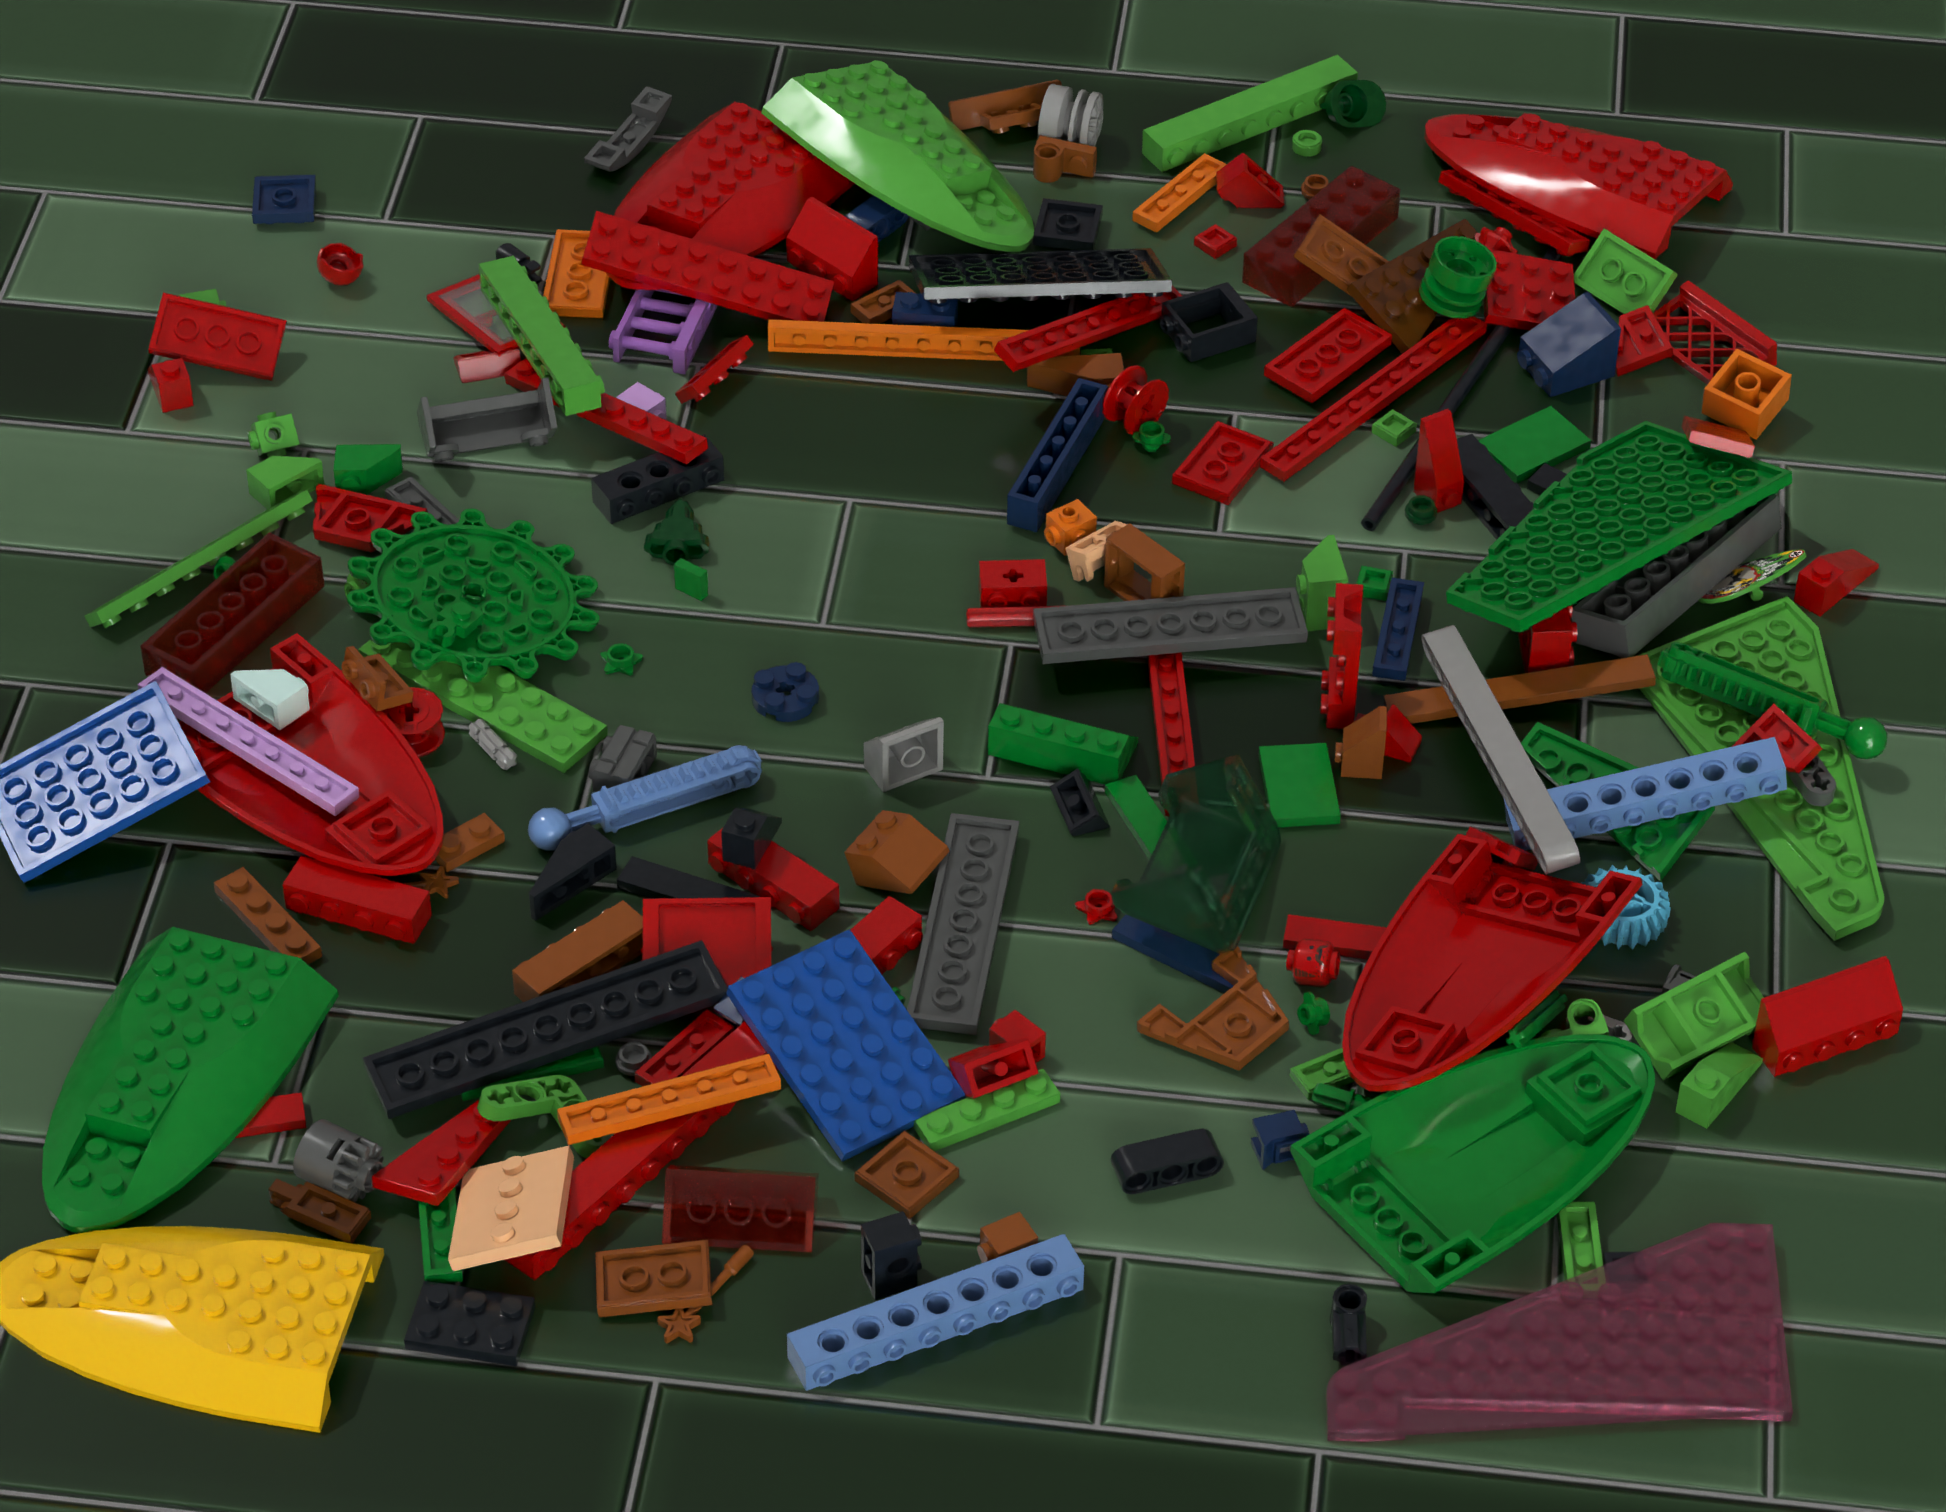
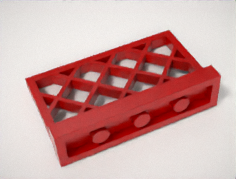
[1653,280,1777,384]

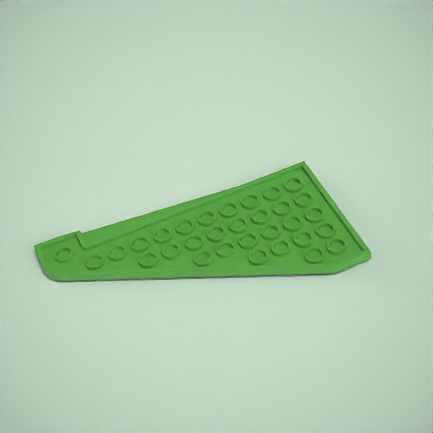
[1637,596,1884,941]

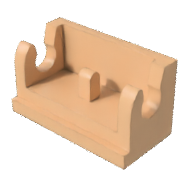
[1066,521,1128,582]

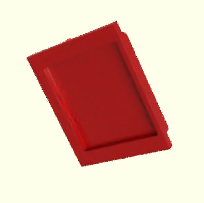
[641,897,773,988]

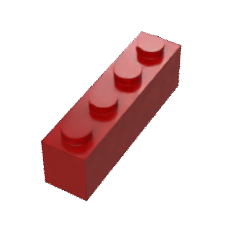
[707,828,840,931]
[283,855,432,944]

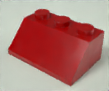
[786,197,878,302]

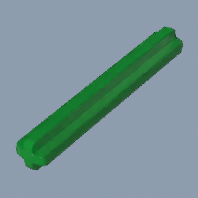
[1506,990,1568,1048]

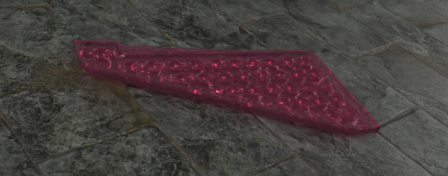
[1326,1223,1793,1442]

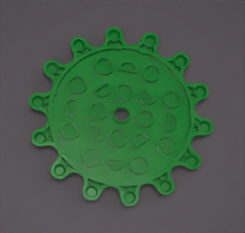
[347,508,600,682]

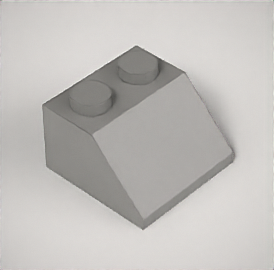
[864,717,944,792]

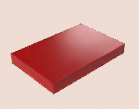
[1172,421,1274,505]

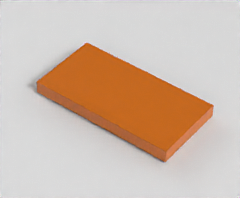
[543,229,610,319]

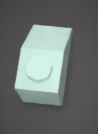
[230,669,310,730]

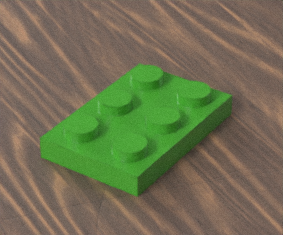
[1574,229,1678,314]

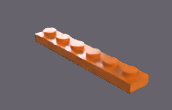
[557,1054,781,1145]

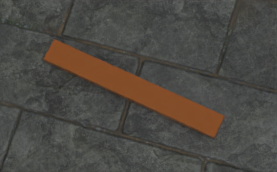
[1384,654,1656,724]

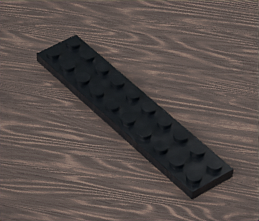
[363,940,727,1119]

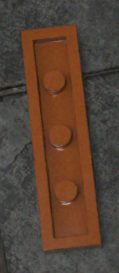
[214,867,322,964]

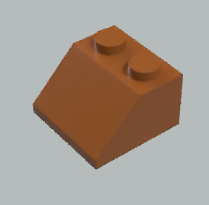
[844,810,950,894]

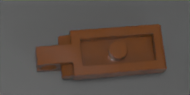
[268,1178,371,1243]

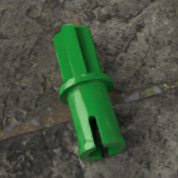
[1312,1083,1373,1114]

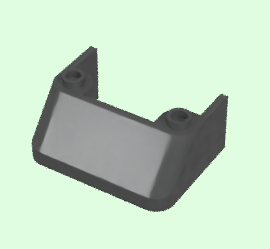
[417,377,558,462]

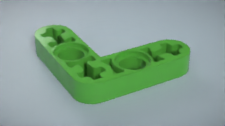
[477,1075,611,1158]

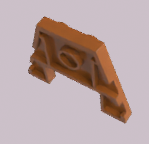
[1137,943,1289,1071]

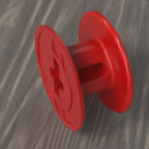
[1102,365,1169,435]
[382,687,445,757]

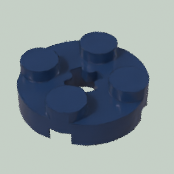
[752,662,819,722]

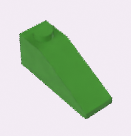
[1676,1042,1763,1129]

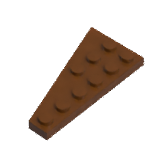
[1347,219,1478,354]

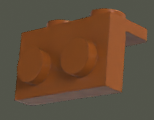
[342,646,414,711]

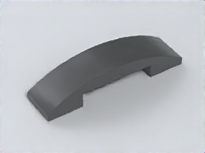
[584,86,672,172]

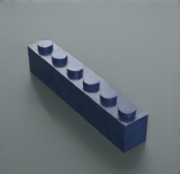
[1007,378,1108,532]

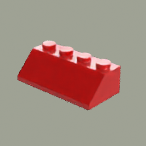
[1752,956,1903,1077]

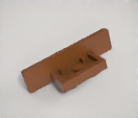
[948,80,1062,133]

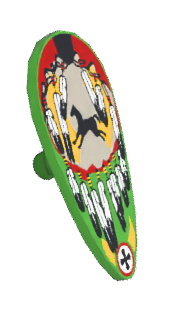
[1698,549,1807,604]

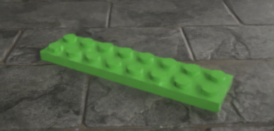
[358,639,608,773]

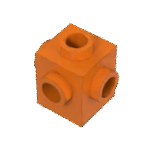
[1044,499,1097,556]

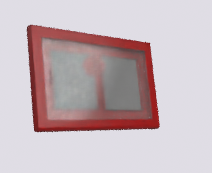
[426,274,566,357]

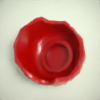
[317,243,364,285]

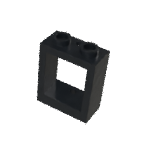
[1159,282,1258,362]

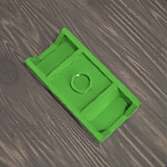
[1624,952,1764,1081]

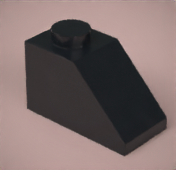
[721,807,782,869]

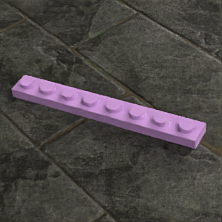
[138,667,360,816]

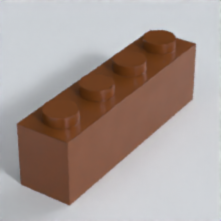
[512,900,643,1002]

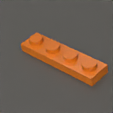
[1132,153,1227,233]

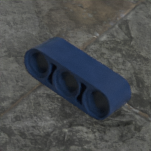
[845,195,909,242]

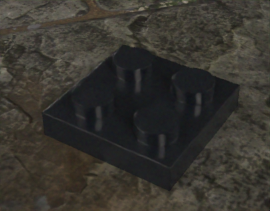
[1033,198,1103,250]

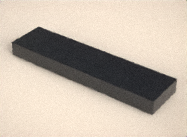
[617,856,759,899]

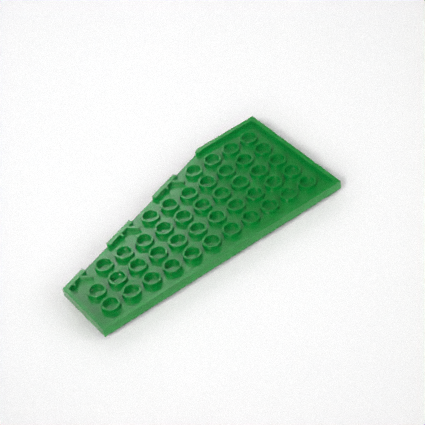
[1446,421,1792,632]

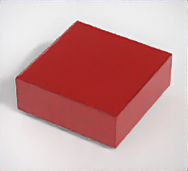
[1194,224,1237,259]

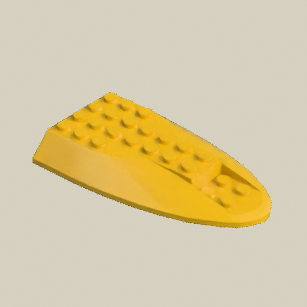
[0,1226,384,1433]

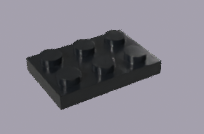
[404,1281,536,1366]

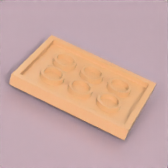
[448,1145,574,1271]

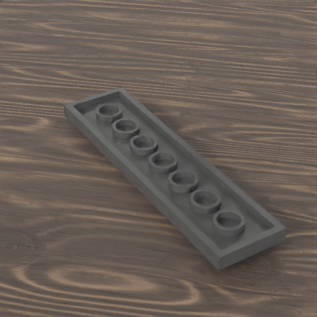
[1033,587,1308,664]
[907,813,1019,1035]

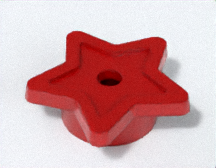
[1075,889,1120,925]

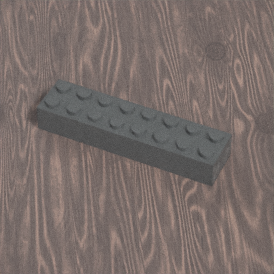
[1572,494,1782,658]

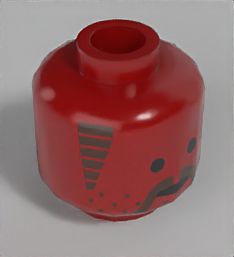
[1286,939,1341,987]

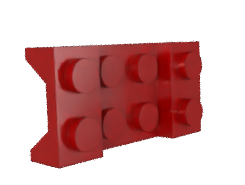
[1320,583,1363,729]

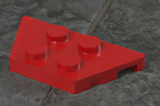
[313,484,428,552]

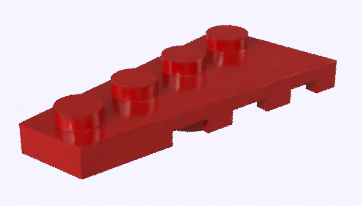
[372,1100,511,1206]

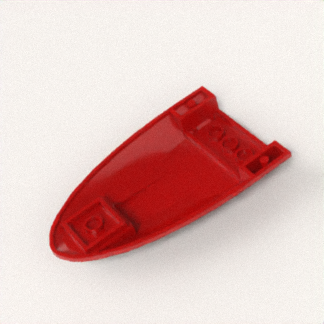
[606,102,855,290]
[1424,113,1733,259]
[179,633,444,876]
[1342,834,1643,1092]

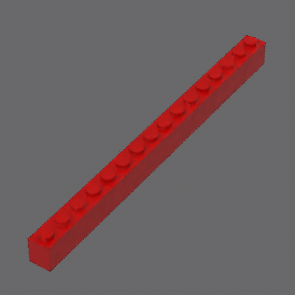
[505,896,923,1281]

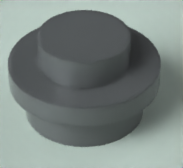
[616,1042,652,1076]

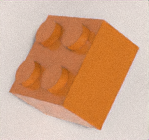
[1702,349,1792,440]

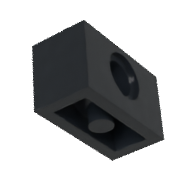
[861,1211,922,1300]

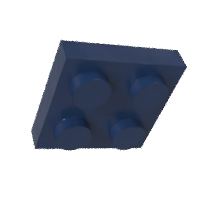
[252,175,316,224]

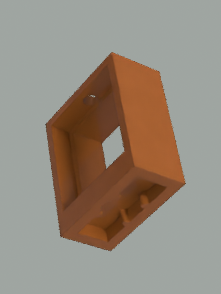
[1104,523,1185,601]

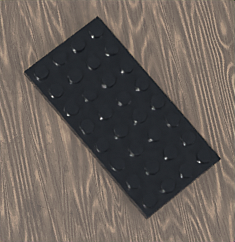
[909,248,1172,304]

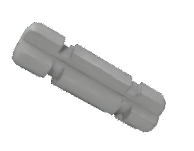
[468,719,517,770]

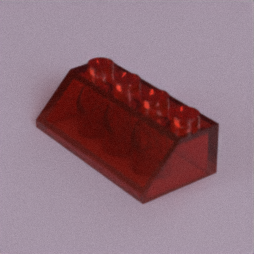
[662,1165,819,1252]

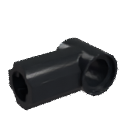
[1330,1284,1367,1366]

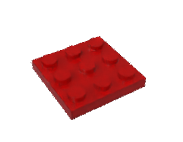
[1483,249,1575,331]

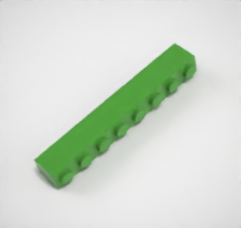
[1142,54,1358,172]
[479,255,605,416]

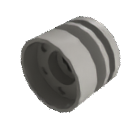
[1038,84,1103,147]

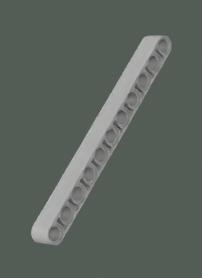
[1421,625,1580,874]

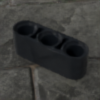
[1110,1128,1224,1194]

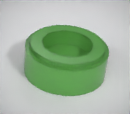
[1292,130,1322,157]

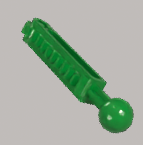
[1657,642,1888,759]

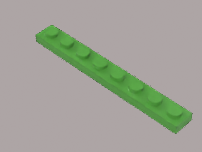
[84,489,313,628]

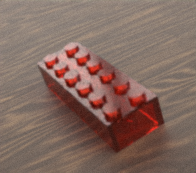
[1242,166,1401,307]
[140,532,324,693]

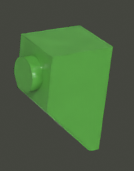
[246,456,325,509]

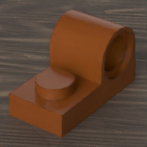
[1033,135,1097,183]

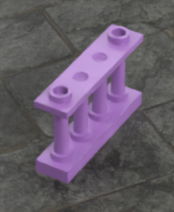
[609,289,718,374]

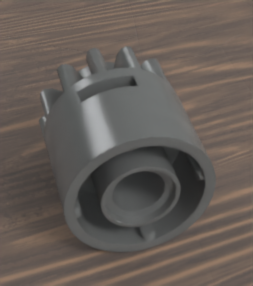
[293,1119,384,1203]

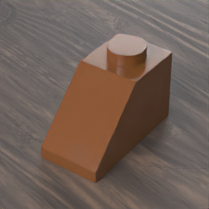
[1335,706,1387,779]

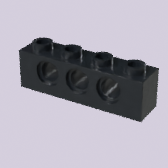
[591,434,724,524]

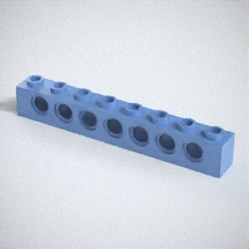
[1504,737,1787,850]
[787,1234,1084,1391]

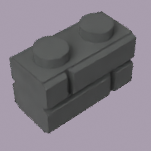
[589,725,657,793]

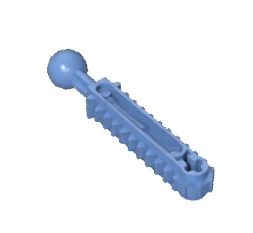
[528,745,762,851]

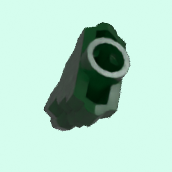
[644,499,709,565]

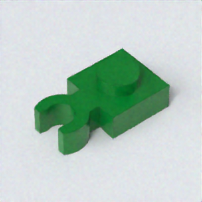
[428,598,484,648]

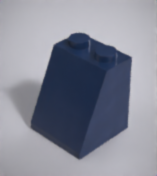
[1517,292,1621,397]

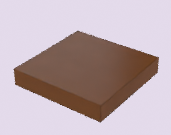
[855,1130,959,1219]

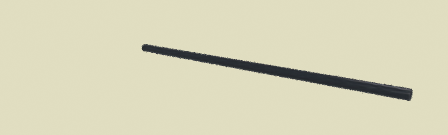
[1361,226,1579,531]

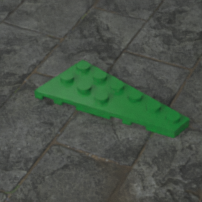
[1521,722,1715,882]

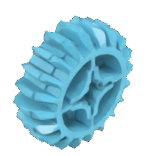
[1581,865,1671,950]

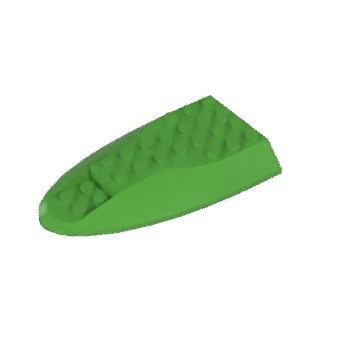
[761,60,1034,252]

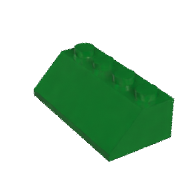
[988,703,1139,784]

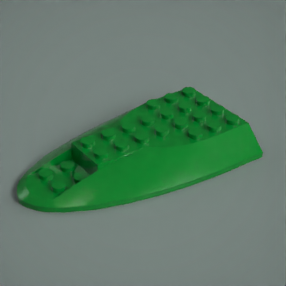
[42,927,339,1233]
[1290,1034,1655,1293]

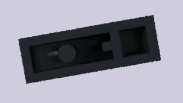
[529,823,617,921]

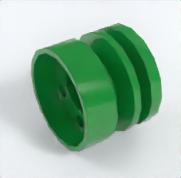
[1419,236,1497,318]

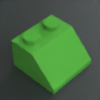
[1296,535,1348,631]

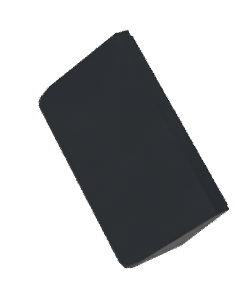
[1050,768,1110,836]

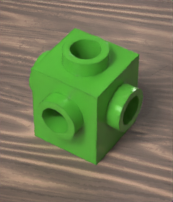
[247,411,300,458]

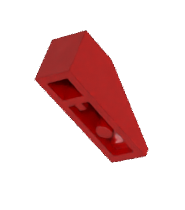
[1413,409,1464,513]
[1794,549,1879,617]

